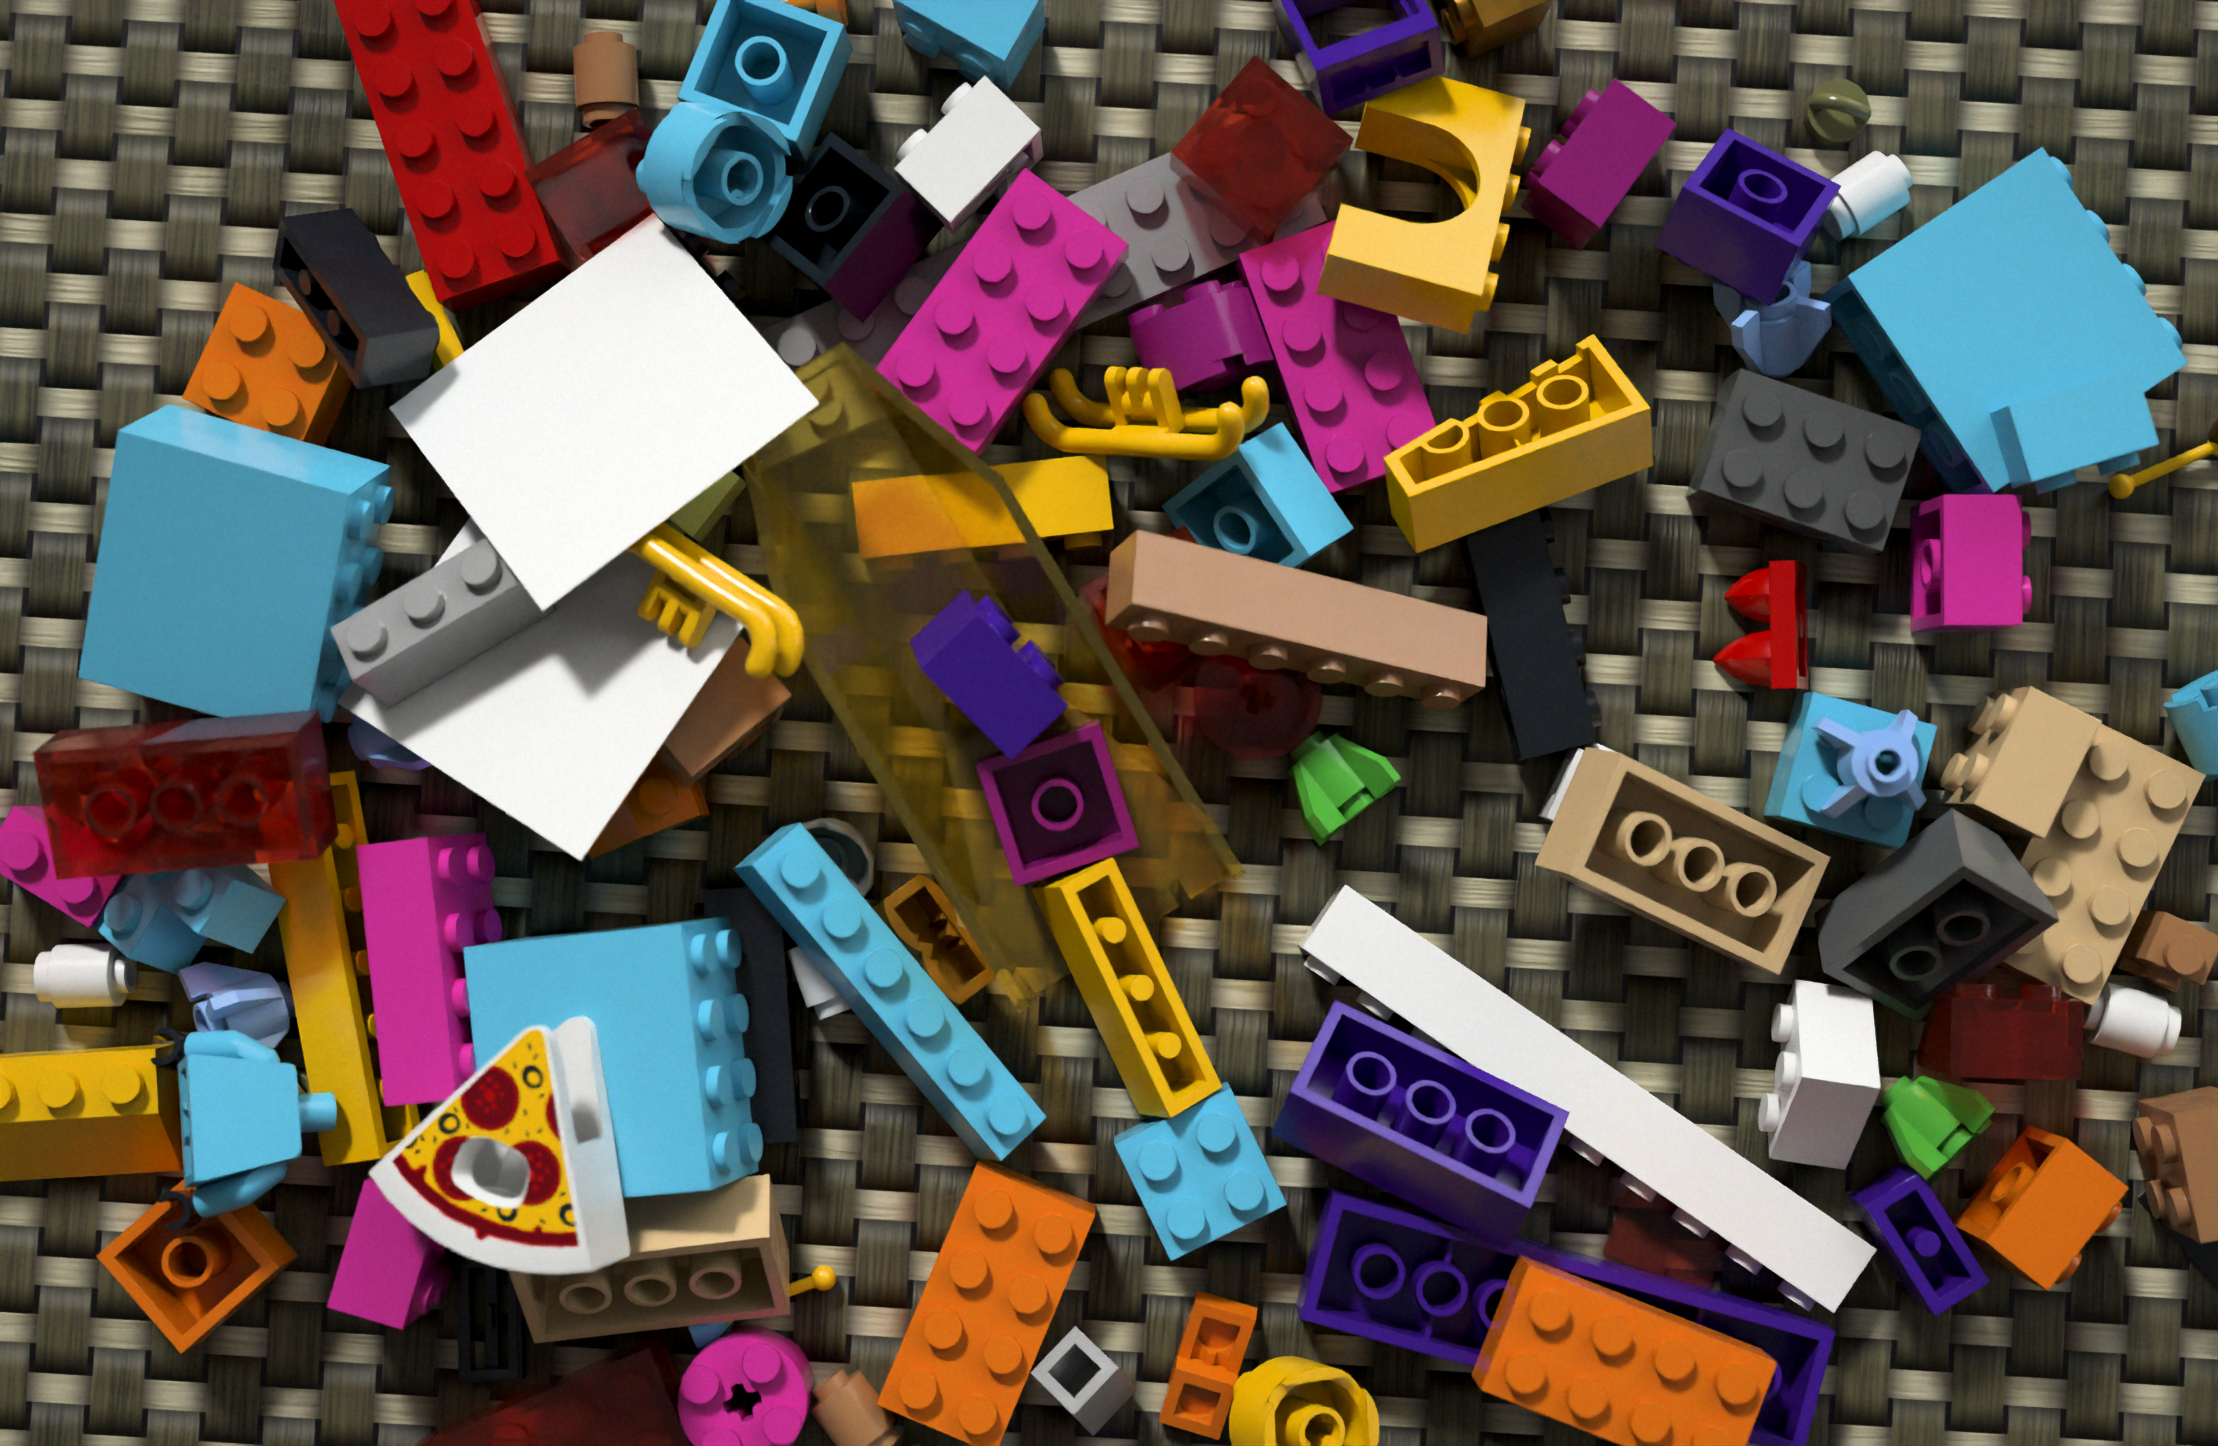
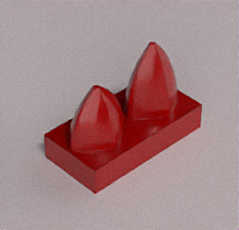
[1713,560,1809,691]

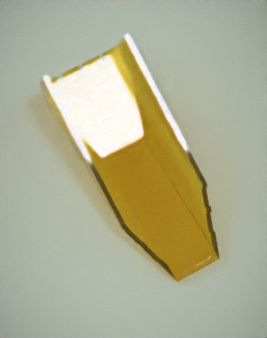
[741,342,1246,1013]

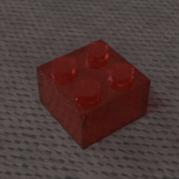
[1169,55,1354,246]

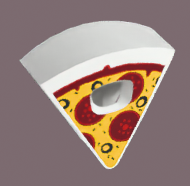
[369,1016,630,1274]

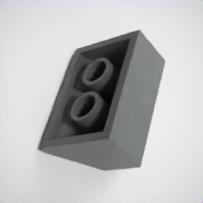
[1814,808,2059,1023]

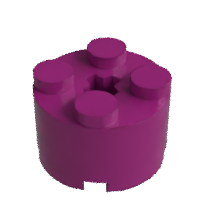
[1127,280,1275,402]

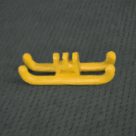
[1022,366,1270,461]
[627,522,805,680]

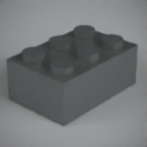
[1685,368,1923,558]

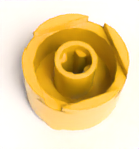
[1229,1356,1379,1446]

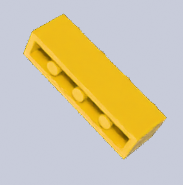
[851,454,1114,571]
[1031,857,1222,1118]

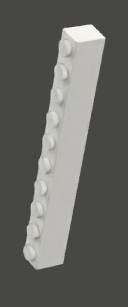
[1298,883,1877,1313]

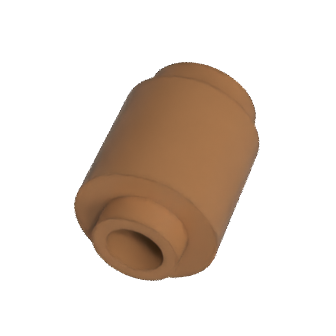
[572,31,640,129]
[809,1368,901,1446]

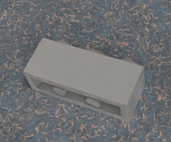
[330,537,556,708]

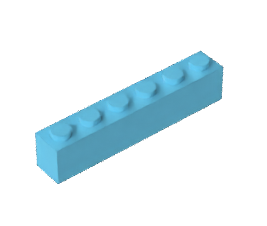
[733,822,1047,1161]

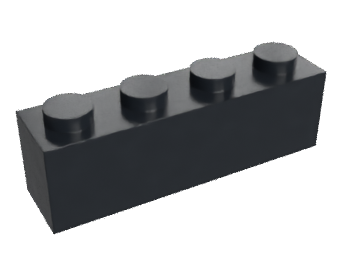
[1458,506,1602,761]
[694,886,803,1144]

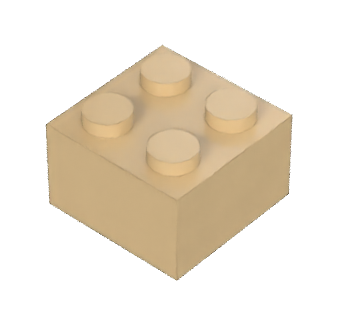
[1939,686,2102,839]

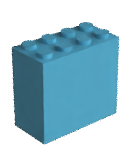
[1818,147,2188,495]
[78,404,395,740]
[463,916,763,1198]

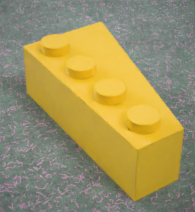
[1383,334,1653,554]

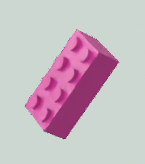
[870,167,1129,461]
[1235,220,1436,498]
[356,832,502,1107]

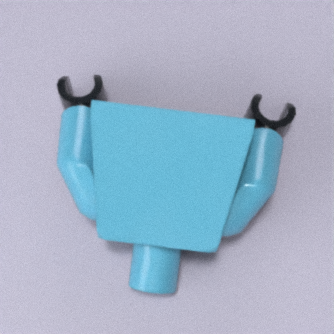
[150,1027,337,1230]

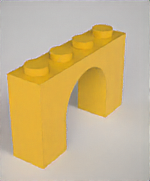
[1316,75,1531,334]

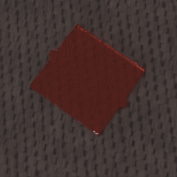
[1602,1188,1730,1288]

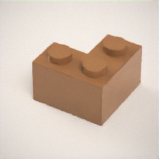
[656,636,792,789]

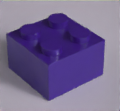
[1655,128,1841,306]
[910,588,1069,761]

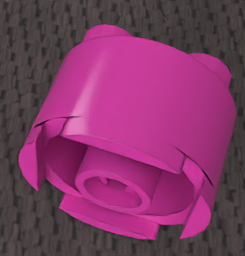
[678,1325,814,1446]

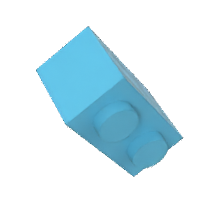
[1990,368,2159,494]

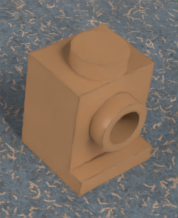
[2115,909,2218,993]

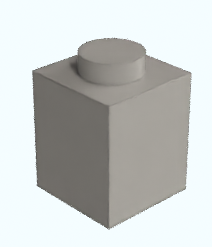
[1031,1326,1137,1436]

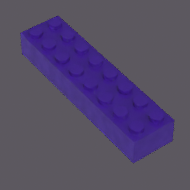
[1295,1184,1835,1446]

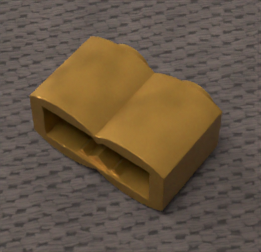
[873,874,996,1007]

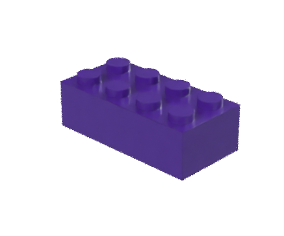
[1271,1000,1570,1250]

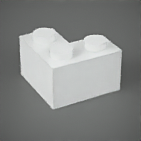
[894,75,1043,234]
[1758,979,1881,1170]

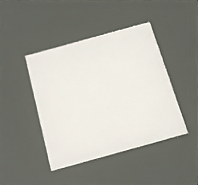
[389,213,820,611]
[337,517,744,861]

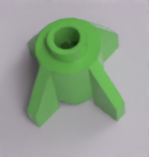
[1287,731,1401,846]
[1879,1075,1997,1188]

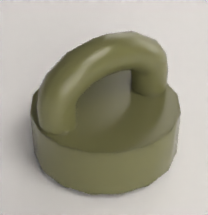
[1803,79,1871,146]

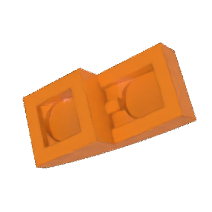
[1158,1290,1257,1440]

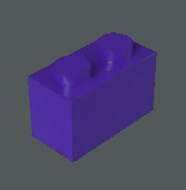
[1847,1162,1990,1316]

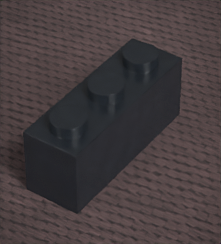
[272,208,440,389]

